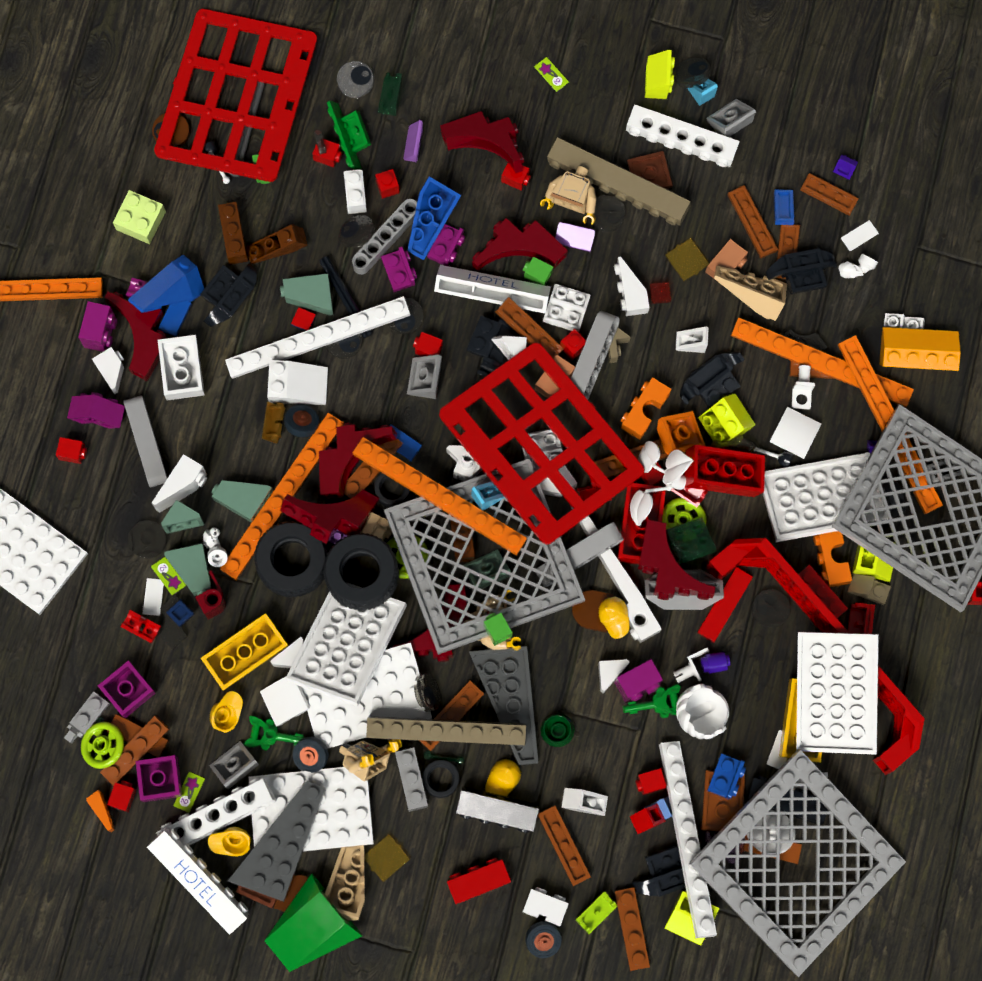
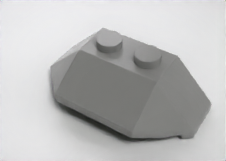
[645,570,724,610]

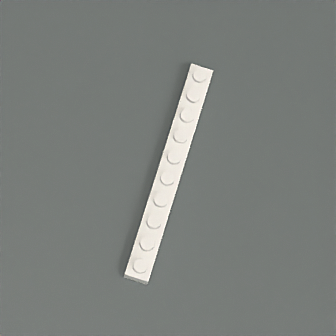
[225,296,410,379]
[659,741,717,939]

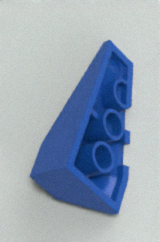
[407,176,461,260]
[128,255,204,313]

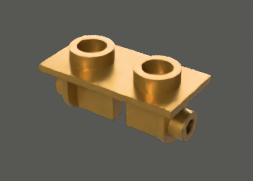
[262,402,286,444]

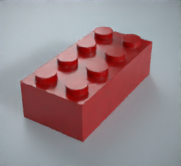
[685,445,765,497]
[617,483,666,564]

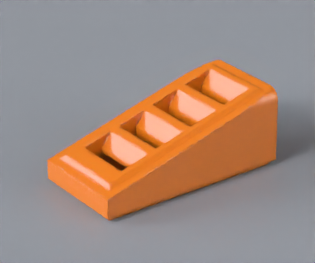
[86,790,115,832]

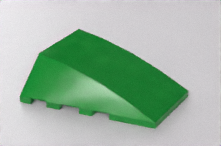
[264,874,363,972]

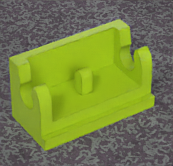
[575,891,617,934]

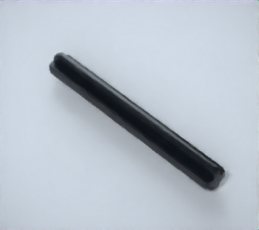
[319,256,372,338]

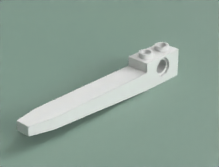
[570,505,662,643]

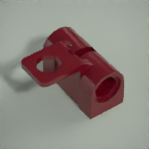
[195,570,226,620]

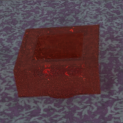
[650,282,671,304]

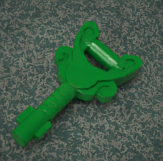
[623,685,681,718]
[244,716,306,750]

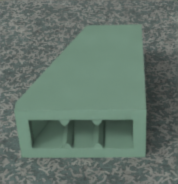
[280,274,333,315]
[211,480,273,523]
[164,544,213,596]

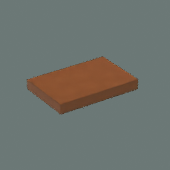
[701,770,745,832]

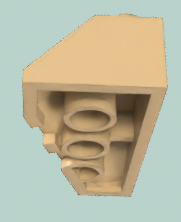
[714,266,787,321]
[325,845,365,921]

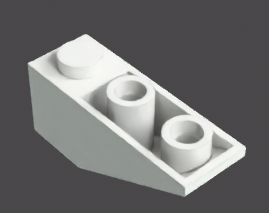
[614,257,649,316]

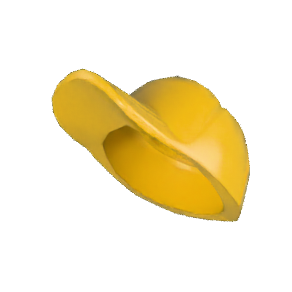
[598,597,630,639]
[209,691,243,733]
[485,759,521,796]
[208,827,251,856]

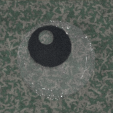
[337,61,374,98]

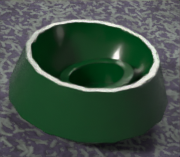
[541,713,575,747]

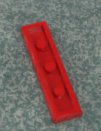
[697,567,753,643]

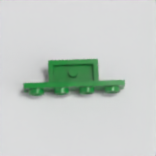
[327,100,371,170]

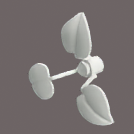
[630,441,694,526]

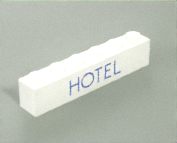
[434,265,551,313]
[147,827,249,935]

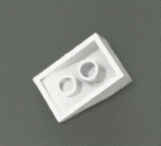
[158,335,205,400]
[267,360,328,405]
[152,454,207,513]

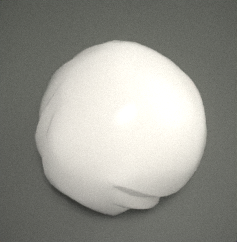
[676,684,729,739]

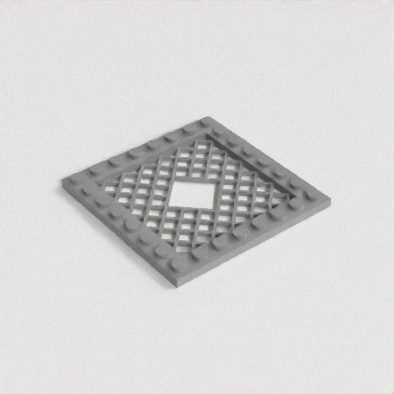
[831,404,982,612]
[384,459,585,655]
[689,749,906,977]

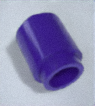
[701,651,730,674]

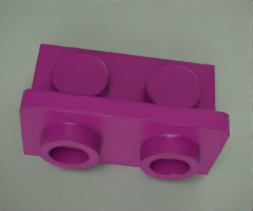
[427,224,465,266]
[381,246,417,292]

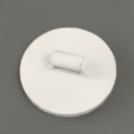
[747,809,795,854]

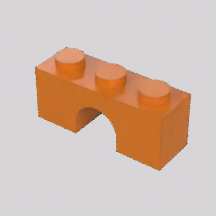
[621,377,672,440]
[813,531,852,587]

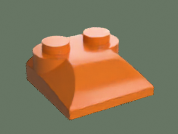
[657,411,705,455]

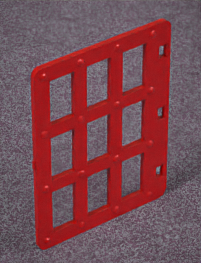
[154,9,317,182]
[439,343,644,545]

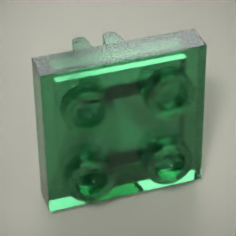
[666,518,716,564]

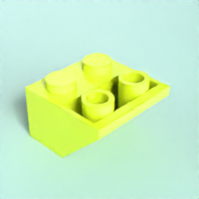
[645,50,675,99]
[698,394,755,448]
[852,542,894,582]
[665,891,719,946]

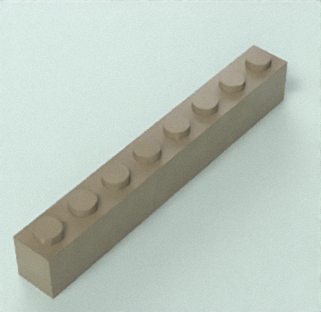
[547,137,691,226]
[366,716,526,745]

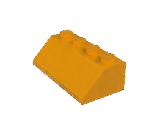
[879,327,960,371]

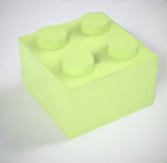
[113,190,166,244]

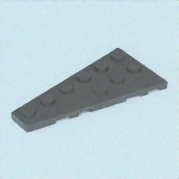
[469,646,538,765]
[228,781,326,902]

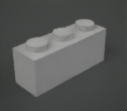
[395,748,428,812]

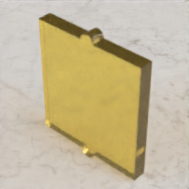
[665,238,709,281]
[364,835,410,882]

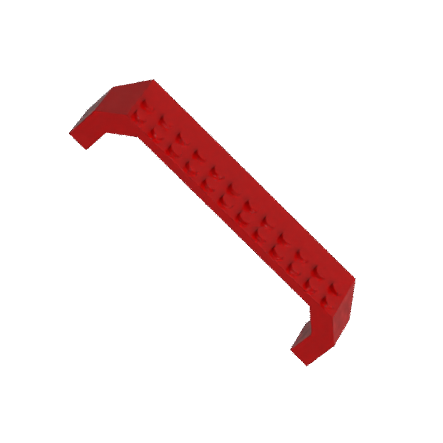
[706,538,925,775]

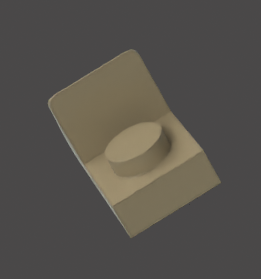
[608,328,631,363]
[847,574,891,605]

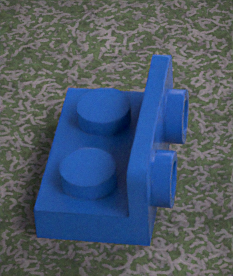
[707,754,746,800]

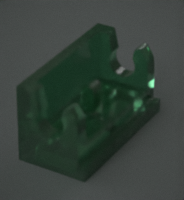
[378,72,402,116]

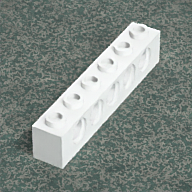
[626,104,739,167]
[156,778,276,846]

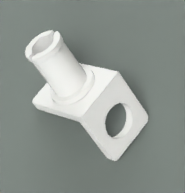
[792,365,815,410]
[453,449,477,482]
[673,648,709,683]

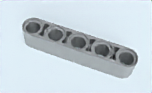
[352,199,417,275]
[570,311,620,400]
[124,395,168,488]
[536,522,624,587]

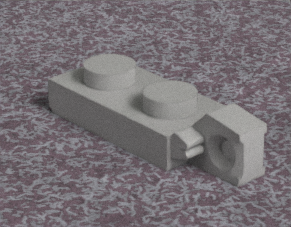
[64,691,110,744]

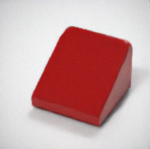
[641,462,664,486]

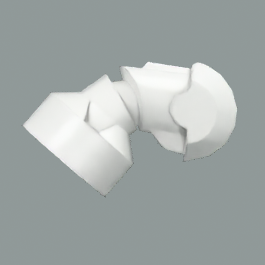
[839,254,878,278]
[203,527,227,567]

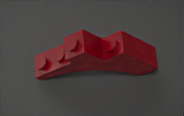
[440,111,524,173]
[472,218,568,272]
[104,291,167,382]
[319,423,397,500]
[280,489,379,544]
[638,520,715,600]
[393,584,469,662]

